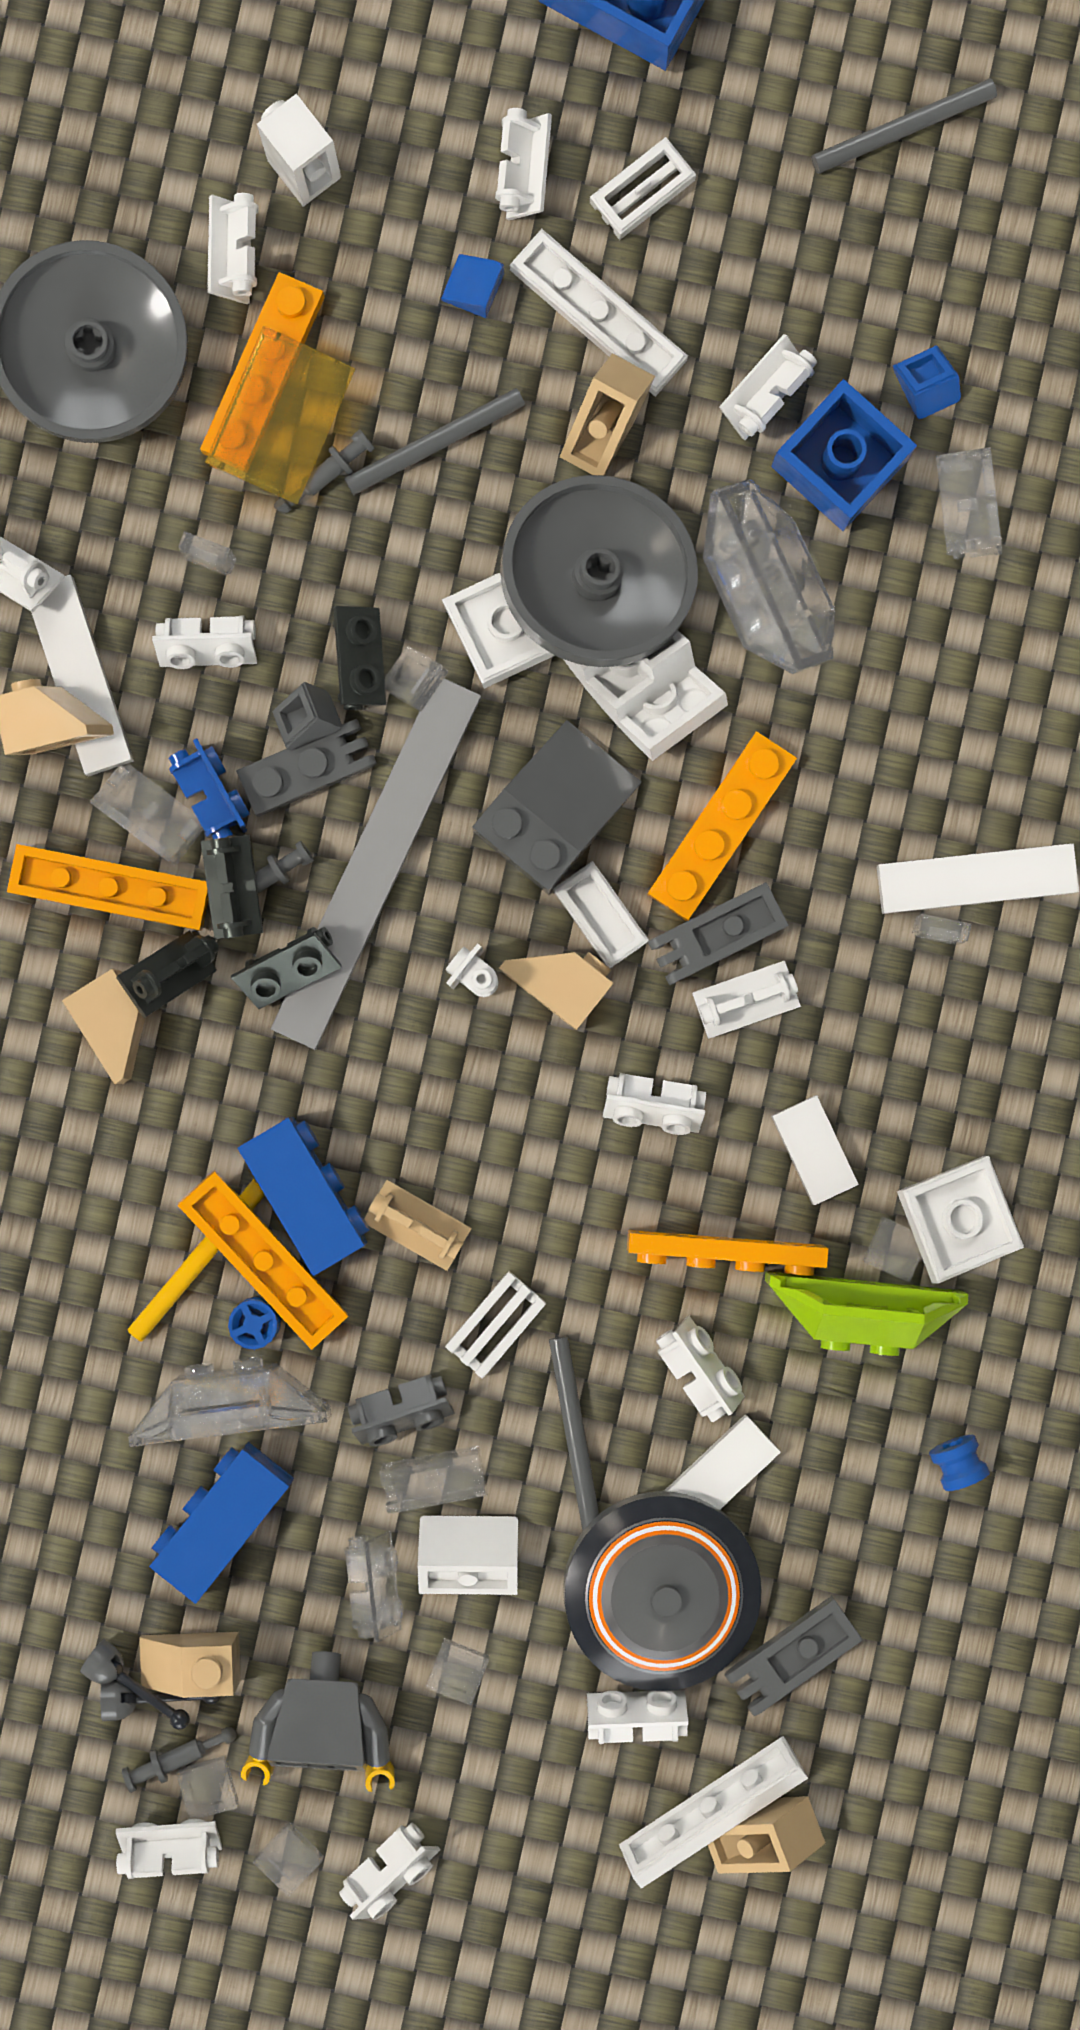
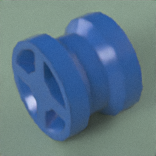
[228,1296,282,1350]
[929,1435,990,1491]

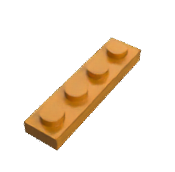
[200,272,325,473]
[647,731,797,921]
[7,844,209,931]
[177,1170,348,1350]
[627,1230,828,1276]

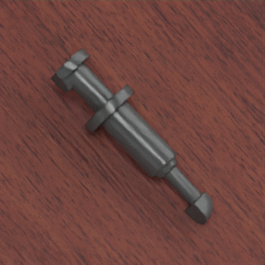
[274,429,375,513]
[255,841,314,894]
[122,1727,237,1793]

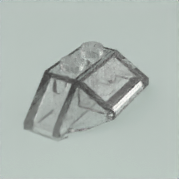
[703,479,835,674]
[128,1357,332,1447]

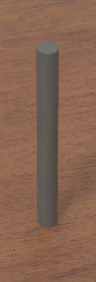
[811,78,997,174]
[344,388,525,496]
[549,1336,599,1532]

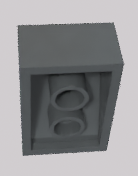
[472,720,642,895]

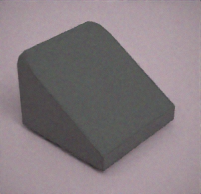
[272,682,342,750]

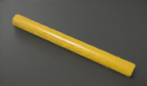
[127,1179,265,1342]

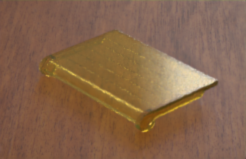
[205,326,356,505]

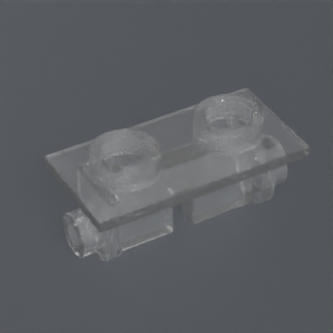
[344,1532,403,1642]

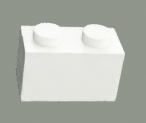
[257,94,341,207]

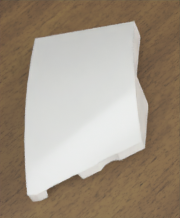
[563,631,728,761]

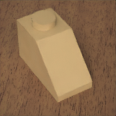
[560,353,655,476]
[0,679,114,755]
[499,952,613,1030]
[62,969,145,1084]
[140,1632,241,1698]
[708,1796,825,1874]

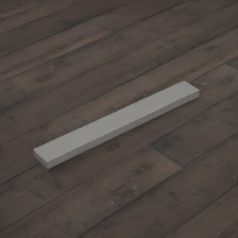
[271,675,481,1050]

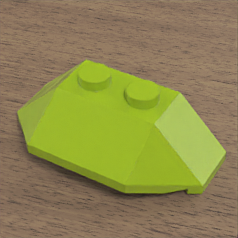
[765,1271,969,1356]

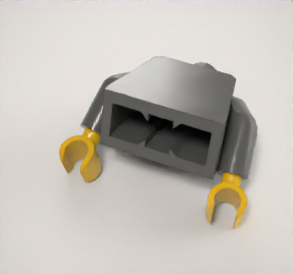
[241,1651,395,1792]

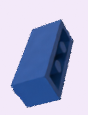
[237,1117,370,1276]
[149,1442,294,1604]

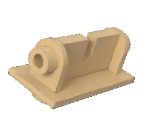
[364,1180,472,1271]

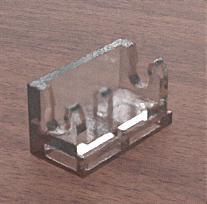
[936,447,1003,559]
[90,763,203,866]
[379,1446,488,1514]

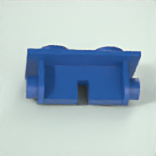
[169,738,250,839]

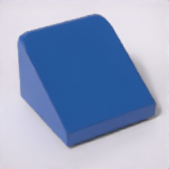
[441,254,504,318]
[893,345,961,419]

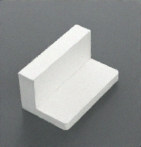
[418,1516,518,1595]

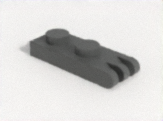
[236,719,377,817]
[648,882,789,985]
[724,1595,863,1716]

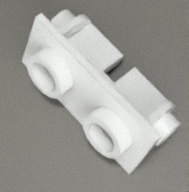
[495,108,552,220]
[208,193,258,304]
[719,334,817,440]
[0,537,65,612]
[152,615,257,669]
[445,943,498,997]
[692,961,801,1039]
[602,1073,706,1135]
[656,1316,745,1422]
[587,1690,688,1744]
[116,1819,222,1879]
[339,1823,440,1920]

